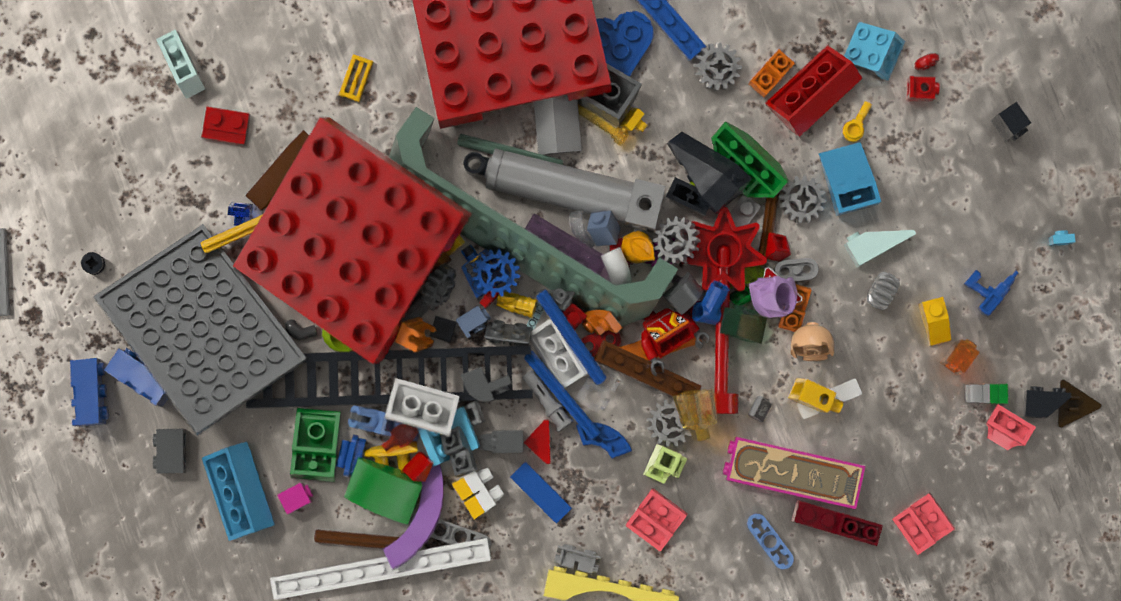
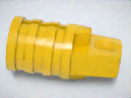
[496,291,538,318]

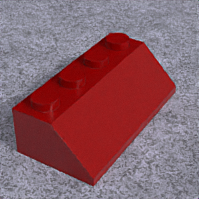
[765,45,863,137]

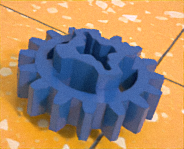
[472,249,520,298]

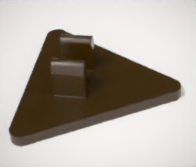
[1058,380,1102,428]

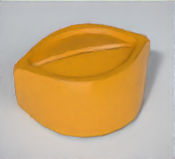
[621,231,655,264]

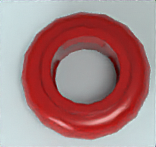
[914,53,940,71]

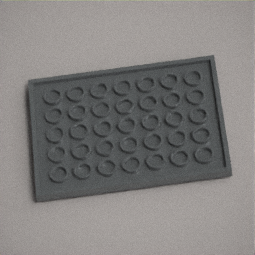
[93,224,306,436]

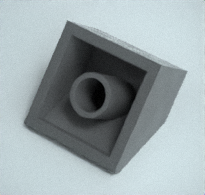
[582,63,642,127]

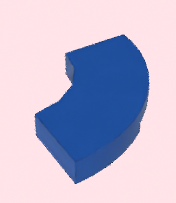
[576,422,632,459]

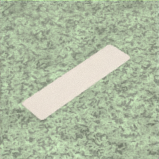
[797,378,862,419]

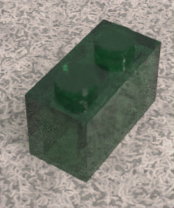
[719,305,767,344]

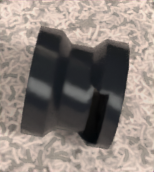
[81,252,106,275]

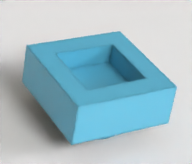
[1049,230,1075,246]

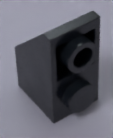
[1023,386,1071,419]

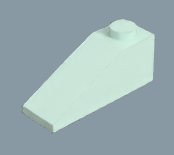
[156,29,205,99]
[844,230,916,267]

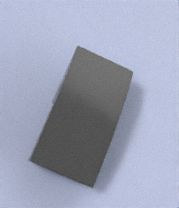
[440,426,478,477]

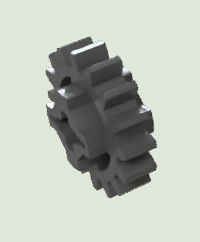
[421,264,456,311]

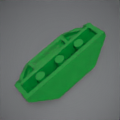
[711,122,789,198]

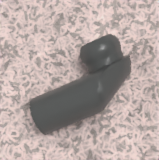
[285,319,318,340]

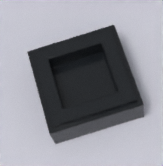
[429,316,457,343]

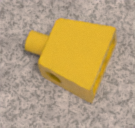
[788,378,843,414]

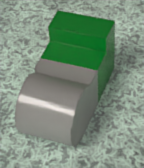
[965,384,1008,405]

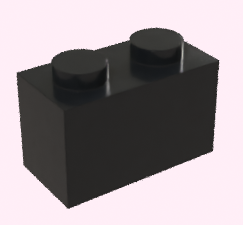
[991,101,1031,141]

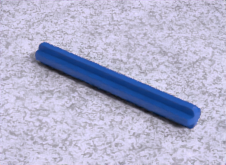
[536,290,606,385]
[524,351,600,440]

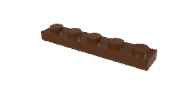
[594,340,701,406]

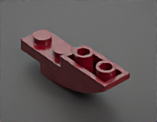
[791,500,883,546]

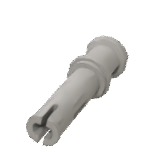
[522,370,574,432]

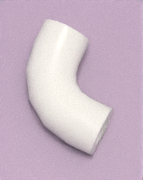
[601,247,632,285]

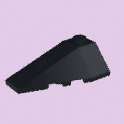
[667,131,752,214]

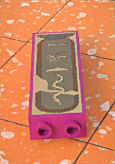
[723,437,865,509]

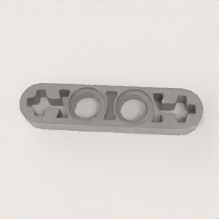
[409,513,492,549]

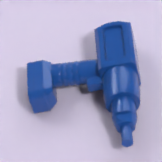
[964,270,1018,316]

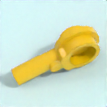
[842,101,872,142]

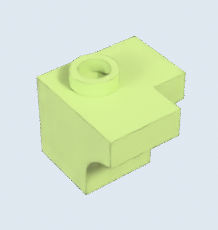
[643,444,687,484]

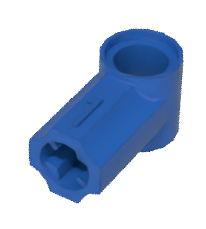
[692,280,730,325]

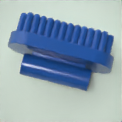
[336,434,367,477]

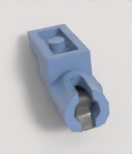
[348,405,419,441]

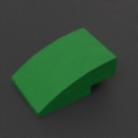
[290,408,341,482]
[344,457,422,525]

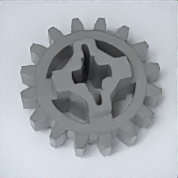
[694,43,742,90]
[779,175,827,223]
[653,216,701,265]
[647,399,695,447]

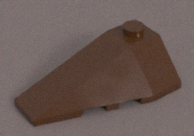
[245,130,309,211]

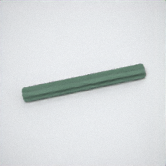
[457,134,563,165]

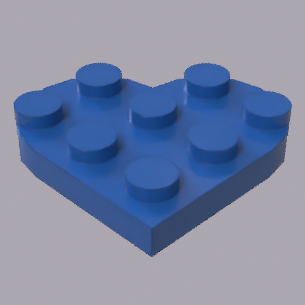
[596,11,654,77]

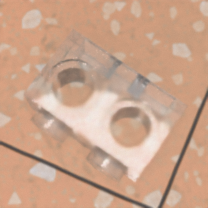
[575,362,621,413]

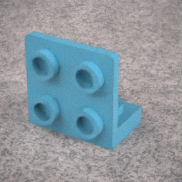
[844,22,905,81]
[417,407,480,466]

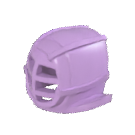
[749,276,797,318]

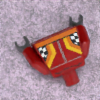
[641,308,709,376]

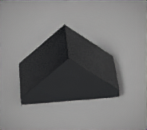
[666,177,709,216]

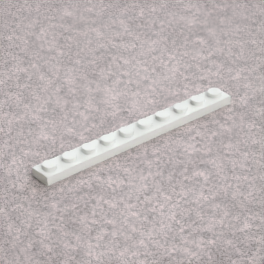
[270,538,491,600]

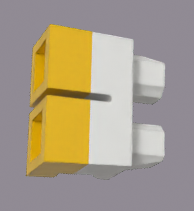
[452,468,504,519]

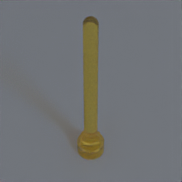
[578,104,630,146]

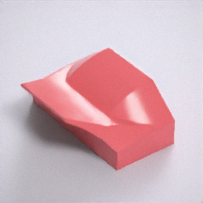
[986,404,1036,450]

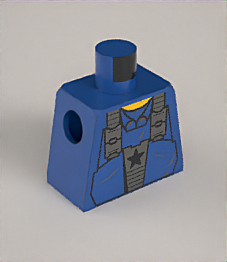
[461,244,511,300]

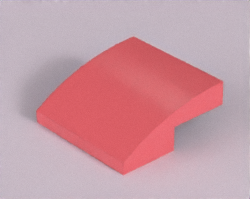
[625,488,688,552]
[892,492,955,555]

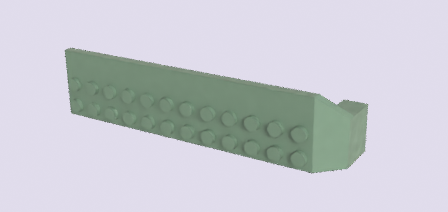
[389,107,678,327]

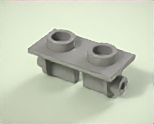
[554,544,601,575]

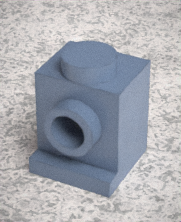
[456,306,491,339]

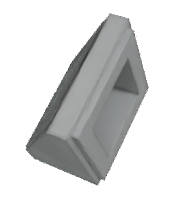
[748,396,772,422]

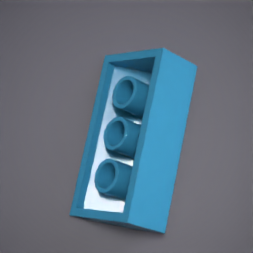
[202,442,275,541]

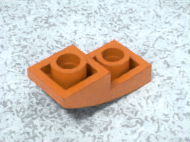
[748,49,795,98]
[778,284,812,332]
[582,310,622,335]

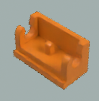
[395,317,436,352]

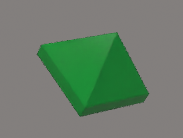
[730,285,752,309]

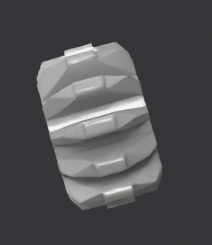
[867,272,900,310]

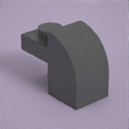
[663,272,703,315]
[461,367,512,402]

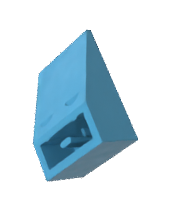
[818,142,881,216]

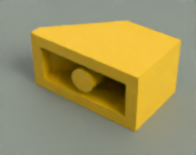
[918,297,951,346]

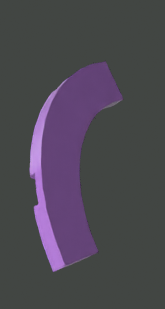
[383,456,444,570]

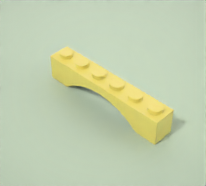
[543,566,679,601]

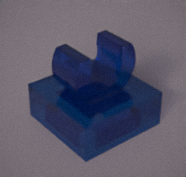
[227,202,253,226]

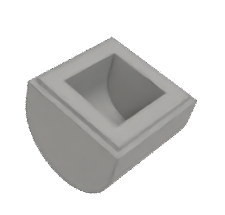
[456,401,485,427]

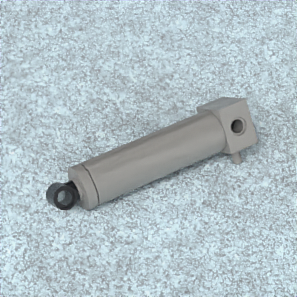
[463,148,666,233]

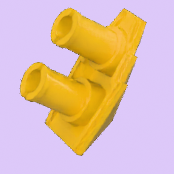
[365,438,418,474]

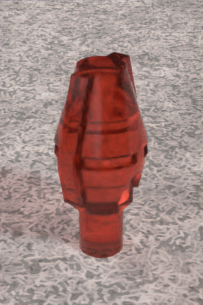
[381,423,419,452]

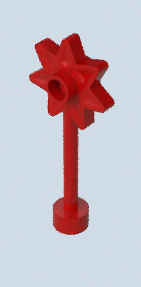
[681,207,767,414]

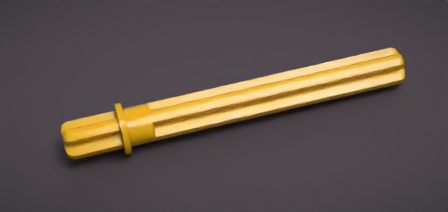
[200,215,262,253]

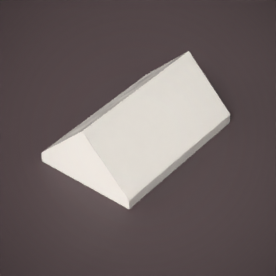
[530,319,588,388]
[385,378,460,436]

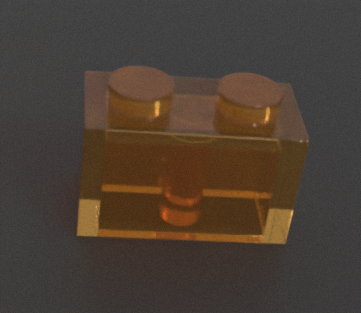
[940,339,980,376]

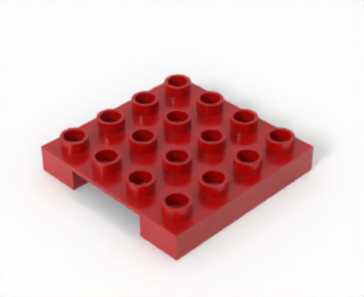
[412,0,611,129]
[233,117,472,364]

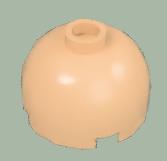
[791,322,834,361]

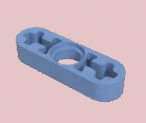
[747,514,794,569]

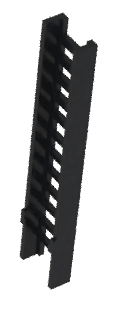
[246,345,533,409]

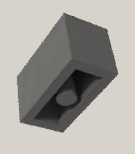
[153,429,186,473]

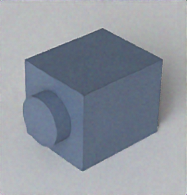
[587,211,621,246]

